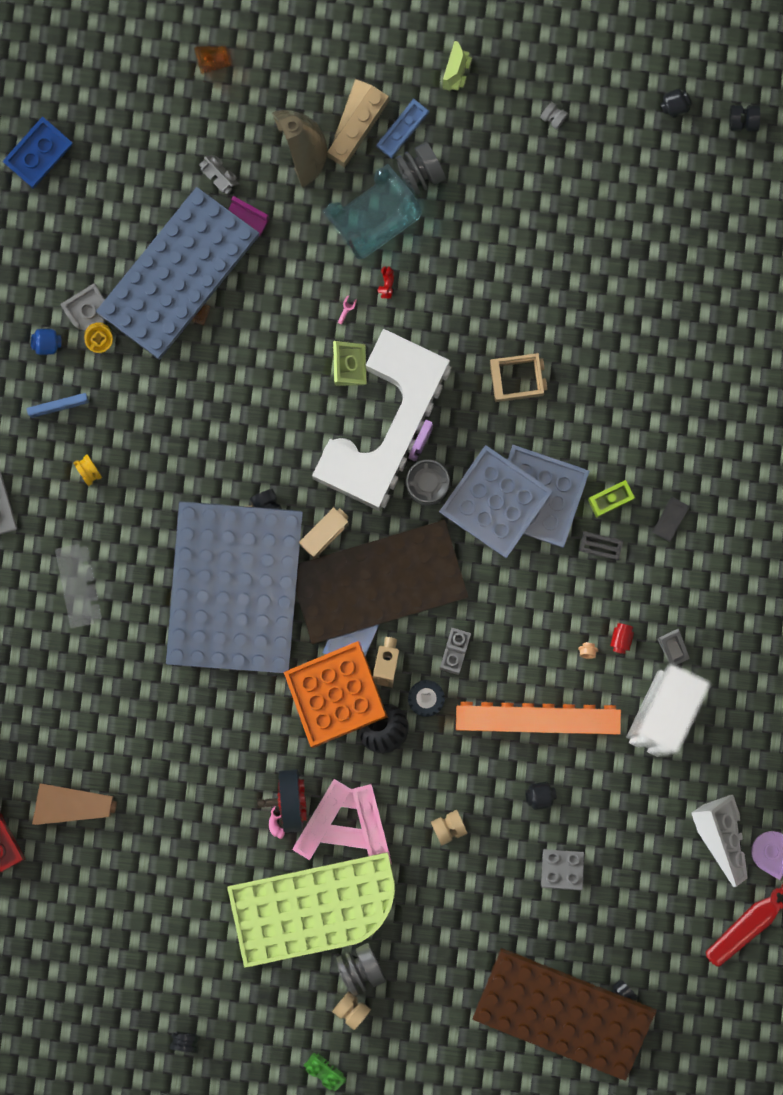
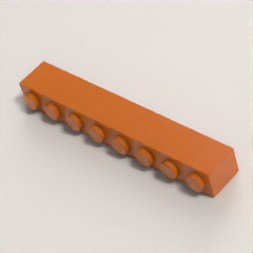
[456,702,621,735]

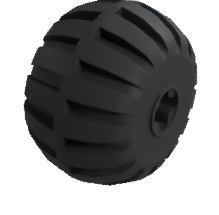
[358,703,409,754]

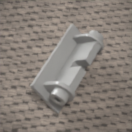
[199,155,239,194]

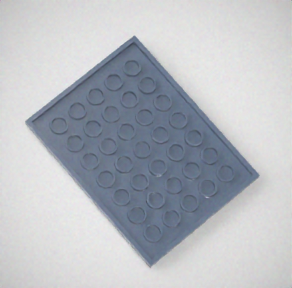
[166,501,303,673]

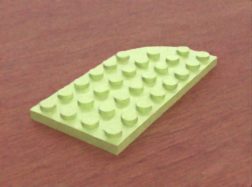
[227,852,395,968]

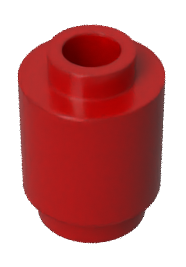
[610,623,634,654]

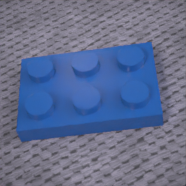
[2,116,73,189]

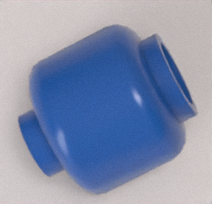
[31,329,61,355]

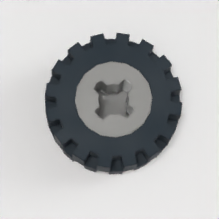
[408,680,445,717]

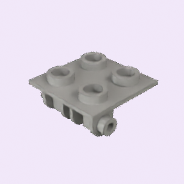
[541,849,584,890]

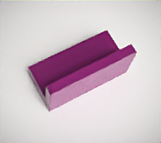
[228,196,270,236]

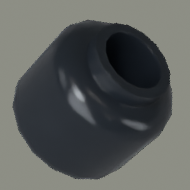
[661,88,692,118]
[525,782,557,810]

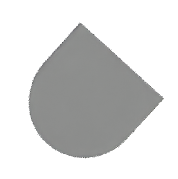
[60,283,106,331]

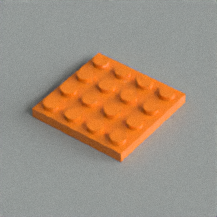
[284,641,387,748]

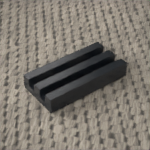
[579,531,623,561]

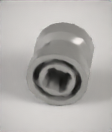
[540,102,568,130]

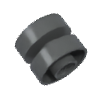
[406,460,449,506]

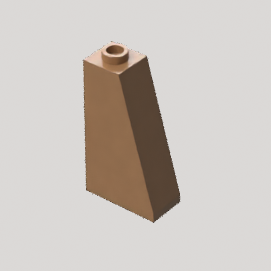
[32,783,117,825]

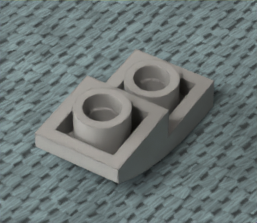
[439,628,471,675]

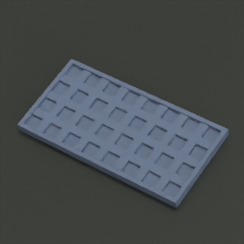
[96,187,260,360]

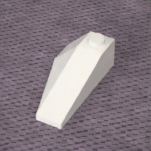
[692,795,747,887]

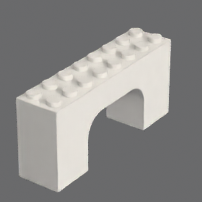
[312,329,451,511]
[626,664,710,757]

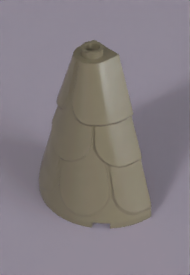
[272,110,327,188]

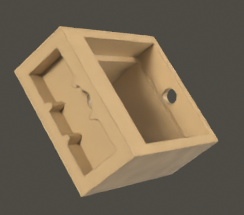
[490,353,547,402]
[299,507,349,559]

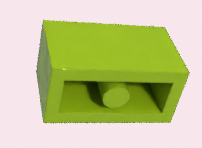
[588,480,635,518]

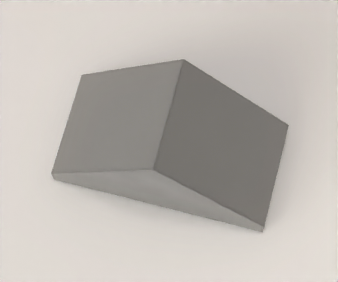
[658,629,690,666]

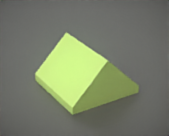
[333,341,367,386]

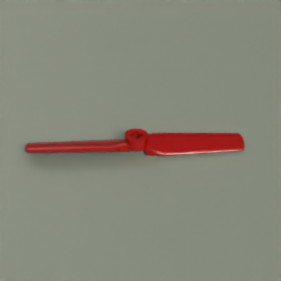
[706,884,783,967]

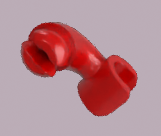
[377,266,394,299]

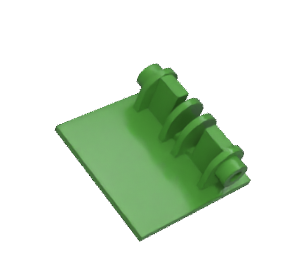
[303,1052,346,1091]

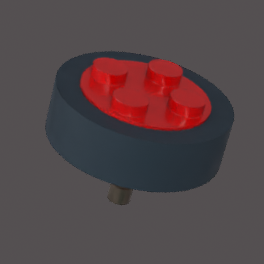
[258,769,307,833]

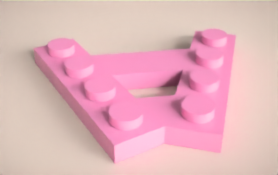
[292,779,392,864]

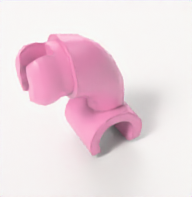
[269,806,285,839]

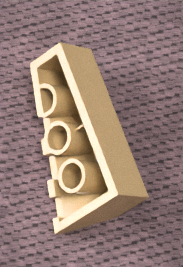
[327,79,389,168]

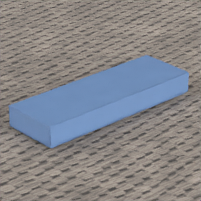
[376,99,429,159]
[26,393,89,418]

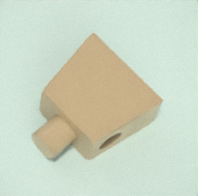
[373,637,399,688]

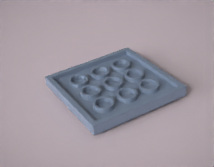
[439,445,553,558]
[508,445,590,548]

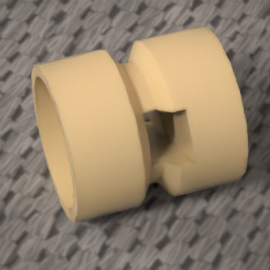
[431,810,468,846]
[332,991,371,1030]

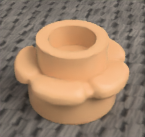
[578,643,598,659]

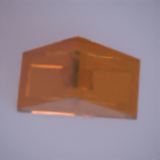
[194,46,231,74]

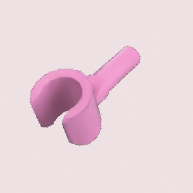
[338,295,357,324]

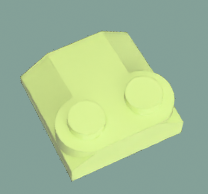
[443,41,472,91]

